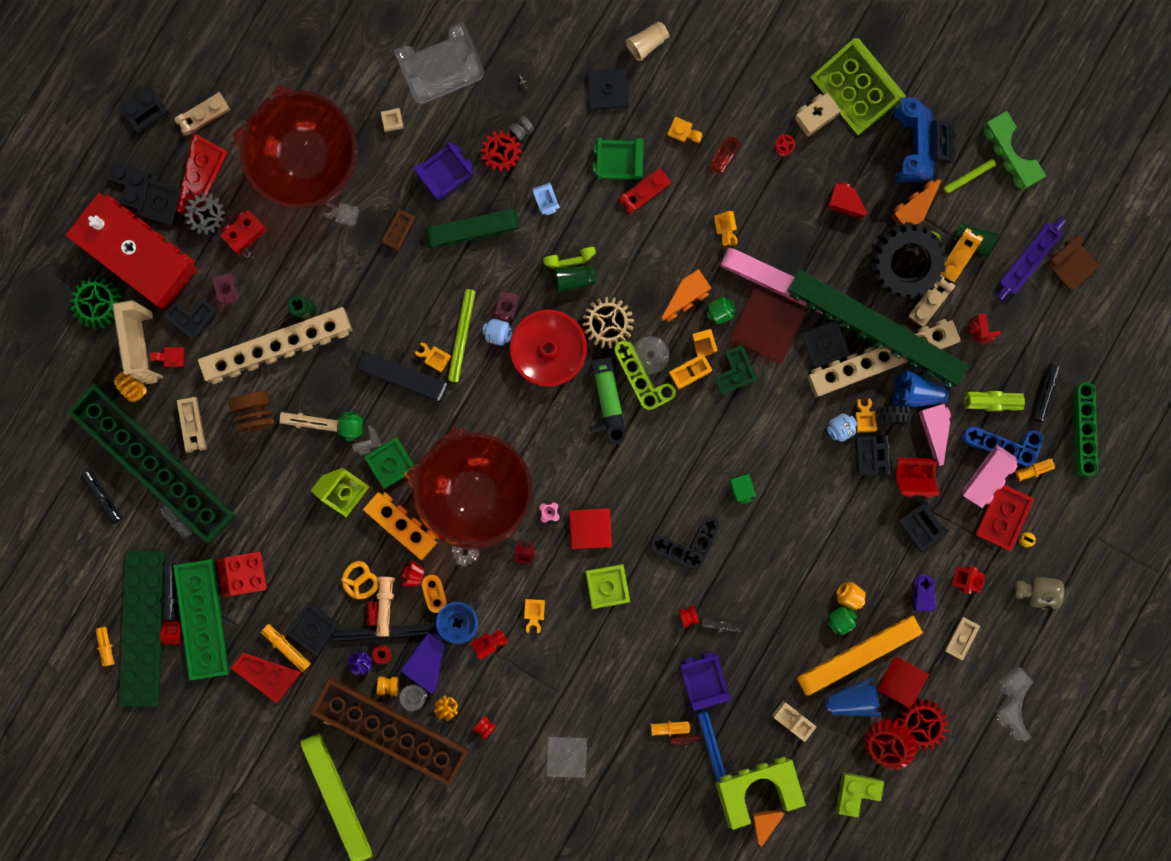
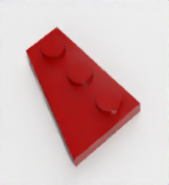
[231,653,302,704]

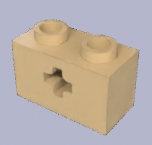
[795,93,841,137]

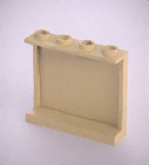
[113,301,163,384]

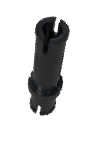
[1032,364,1061,422]
[80,470,123,524]
[161,562,176,620]

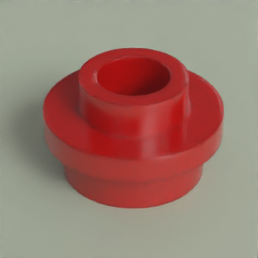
[372,645,391,665]

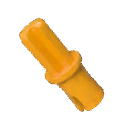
[1015,459,1055,482]
[96,627,115,666]
[651,721,690,736]

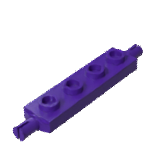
[996,217,1066,301]

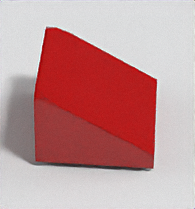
[160,621,182,645]

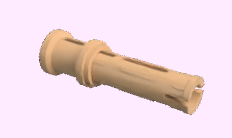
[376,577,395,637]

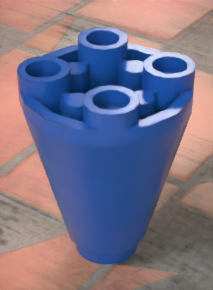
[892,369,949,407]

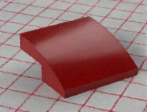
[569,508,612,549]
[877,656,929,709]

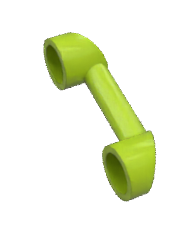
[543,247,596,268]

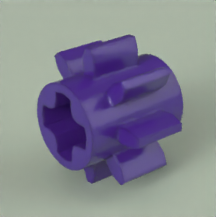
[347,651,372,676]

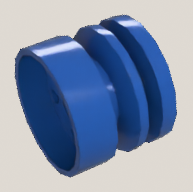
[436,602,479,644]

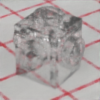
[451,536,480,567]

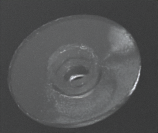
[631,336,669,374]

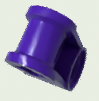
[913,574,936,611]

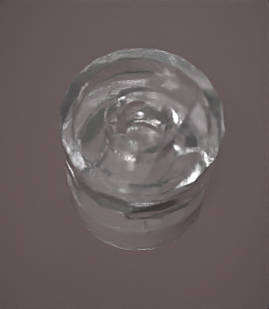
[400,683,427,711]

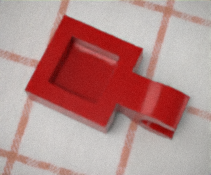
[150,347,185,367]
[471,629,508,660]

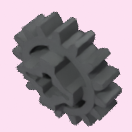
[182,192,225,235]

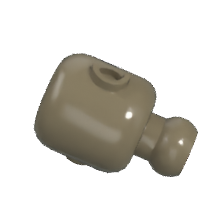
[1014,577,1064,610]

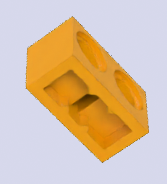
[668,354,713,391]

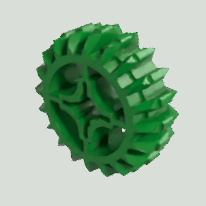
[70,277,122,329]

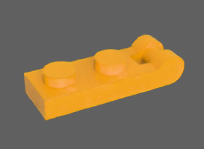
[941,228,983,283]

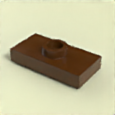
[381,209,416,252]

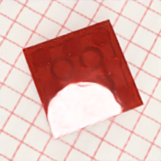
[730,288,806,364]

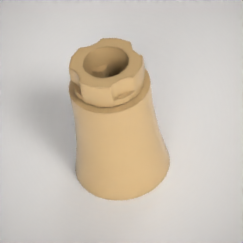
[626,22,669,62]

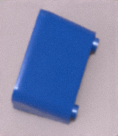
[894,98,934,184]

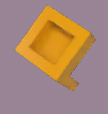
[691,329,717,357]

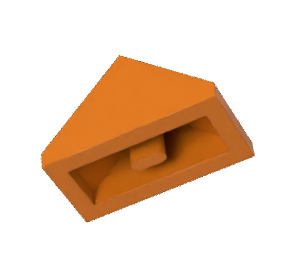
[752,809,785,846]

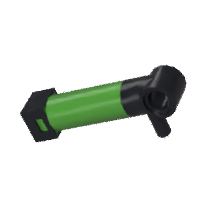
[590,357,626,445]

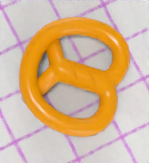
[341,561,379,599]

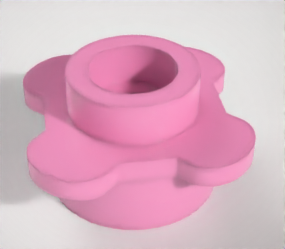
[540,502,559,522]

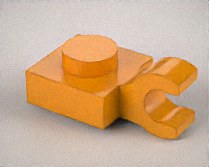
[668,117,703,143]
[714,211,737,246]

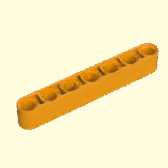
[797,615,923,696]

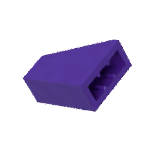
[401,632,446,694]

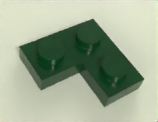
[714,345,757,395]

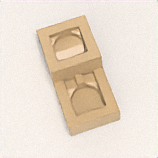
[772,701,817,742]

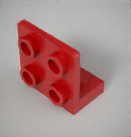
[216,552,267,598]

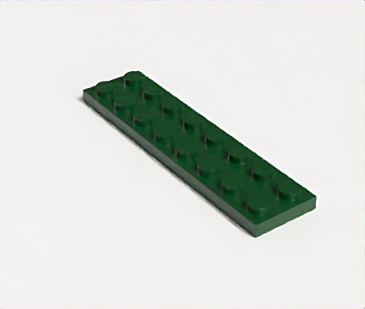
[119,551,166,707]

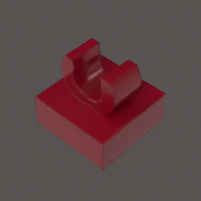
[514,541,535,565]

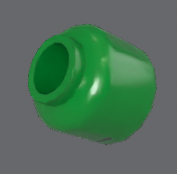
[706,297,736,325]
[338,412,363,441]
[827,606,858,635]

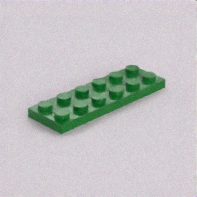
[173,559,229,680]

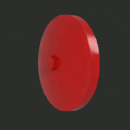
[510,310,587,387]

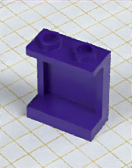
[413,141,474,201]
[679,652,731,711]

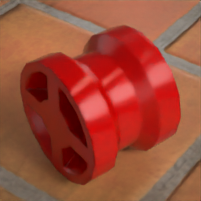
[774,135,795,157]
[679,605,699,628]
[472,716,496,740]

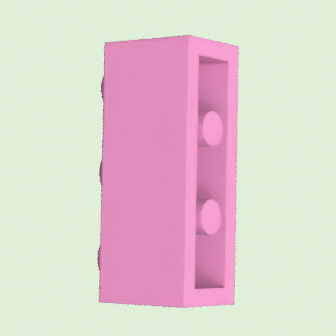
[962,445,1017,508]

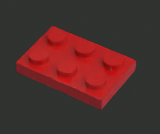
[974,485,1034,551]

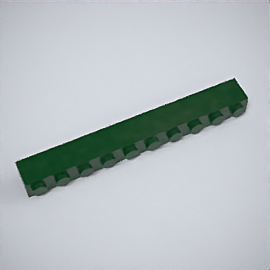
[787,269,969,388]

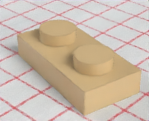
[944,617,980,660]

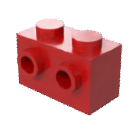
[220,210,267,255]

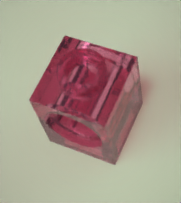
[212,273,240,304]
[495,291,520,322]

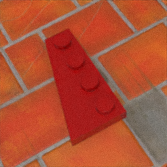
[176,133,227,220]

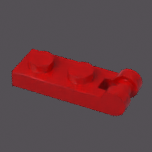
[618,168,672,215]

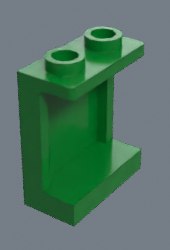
[593,137,644,180]

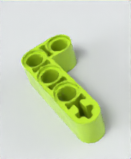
[615,341,676,410]

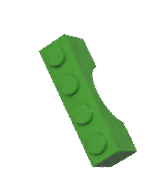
[983,111,1046,191]

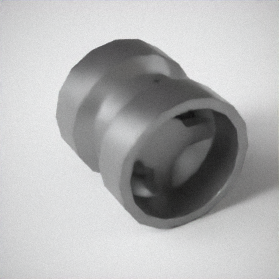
[508,115,534,141]

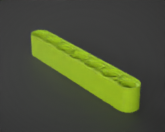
[301,733,373,861]

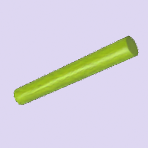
[943,159,996,194]

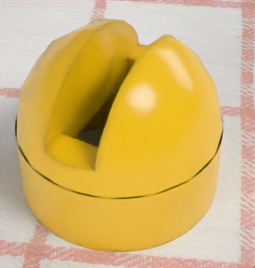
[1019,532,1036,548]

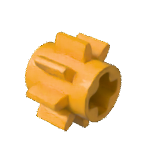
[434,696,458,721]

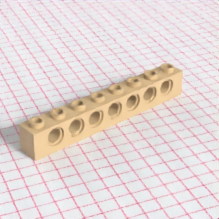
[198,307,353,384]
[807,319,961,398]

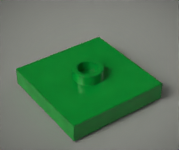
[364,437,417,490]

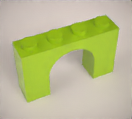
[715,757,806,829]

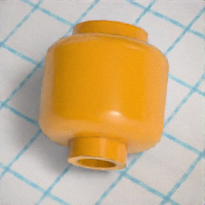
[836,582,865,611]

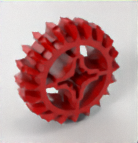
[896,698,949,751]
[864,718,917,771]

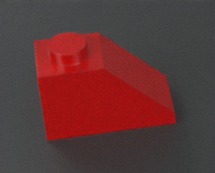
[827,182,867,219]

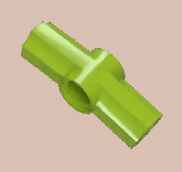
[964,391,1025,412]

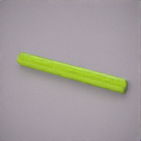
[448,289,475,383]

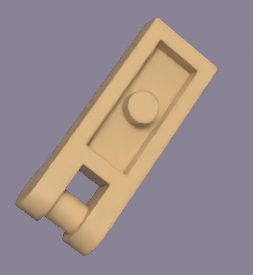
[174,92,230,136]
[907,275,955,328]
[177,397,207,453]

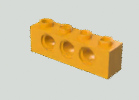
[363,492,438,560]

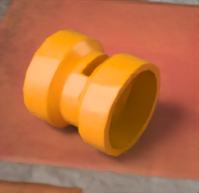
[377,676,399,696]

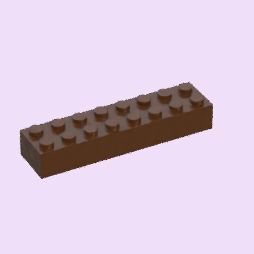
[310,677,468,786]

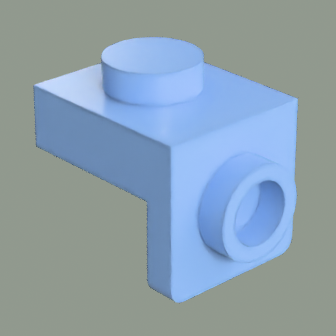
[532,183,560,215]

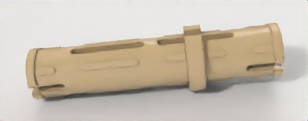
[280,412,338,432]

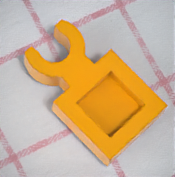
[415,343,451,373]
[855,399,877,433]
[524,599,545,633]

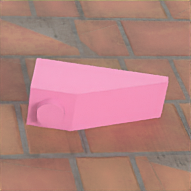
[919,404,951,466]

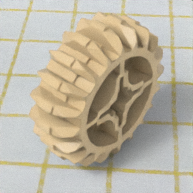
[582,297,634,349]

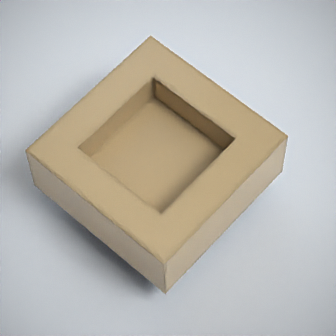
[381,108,404,132]

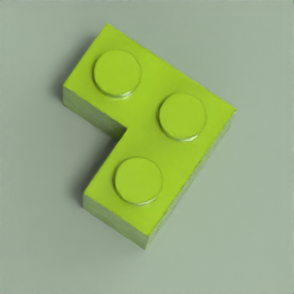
[836,772,884,817]

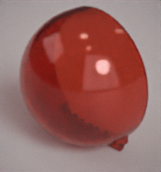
[232,84,358,209]
[405,426,532,550]

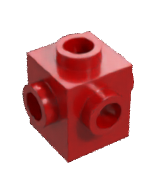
[952,565,985,595]

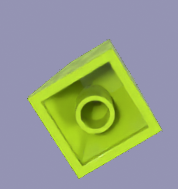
[311,468,369,517]

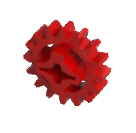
[481,130,522,173]

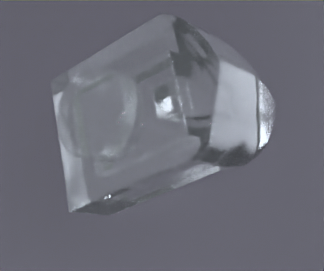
[352,425,381,455]

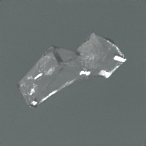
[995,666,1033,743]

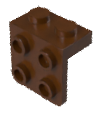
[1046,235,1099,290]

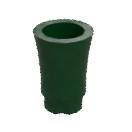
[953,223,998,258]
[554,266,596,294]
[288,295,317,323]

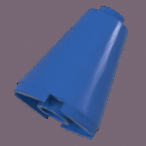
[826,677,881,717]

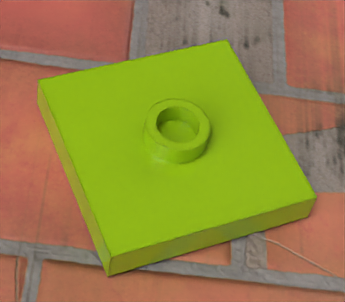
[586,564,630,609]

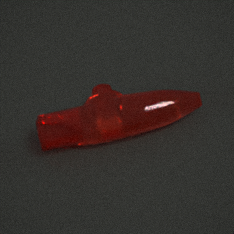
[671,735,701,747]

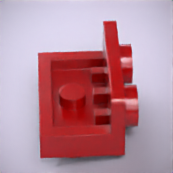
[968,313,1001,344]

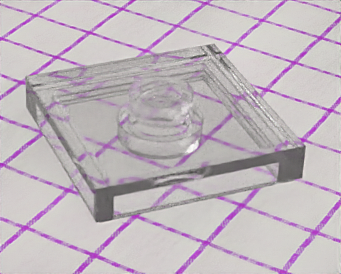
[547,736,587,778]

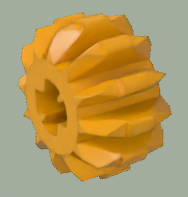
[114,371,147,402]

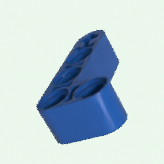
[961,427,1043,467]

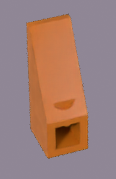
[891,179,941,224]
[661,269,711,322]

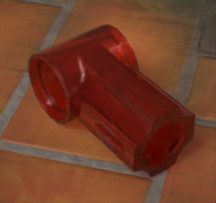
[709,136,740,175]

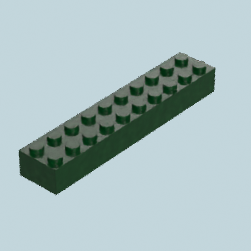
[67,384,238,543]

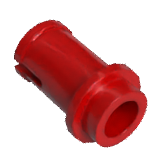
[366,602,379,626]

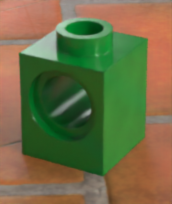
[729,474,756,504]

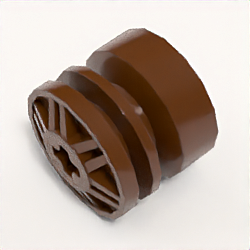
[228,391,275,433]

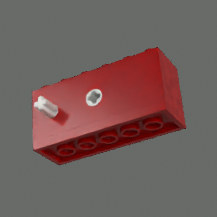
[66,193,198,310]

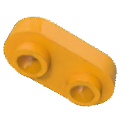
[422,575,447,613]

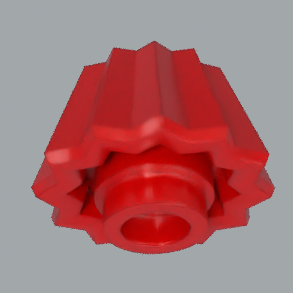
[401,560,424,586]

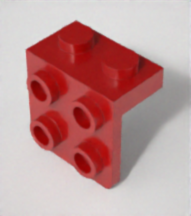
[895,457,939,498]

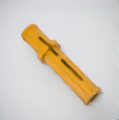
[261,624,311,673]

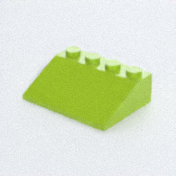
[811,38,906,135]

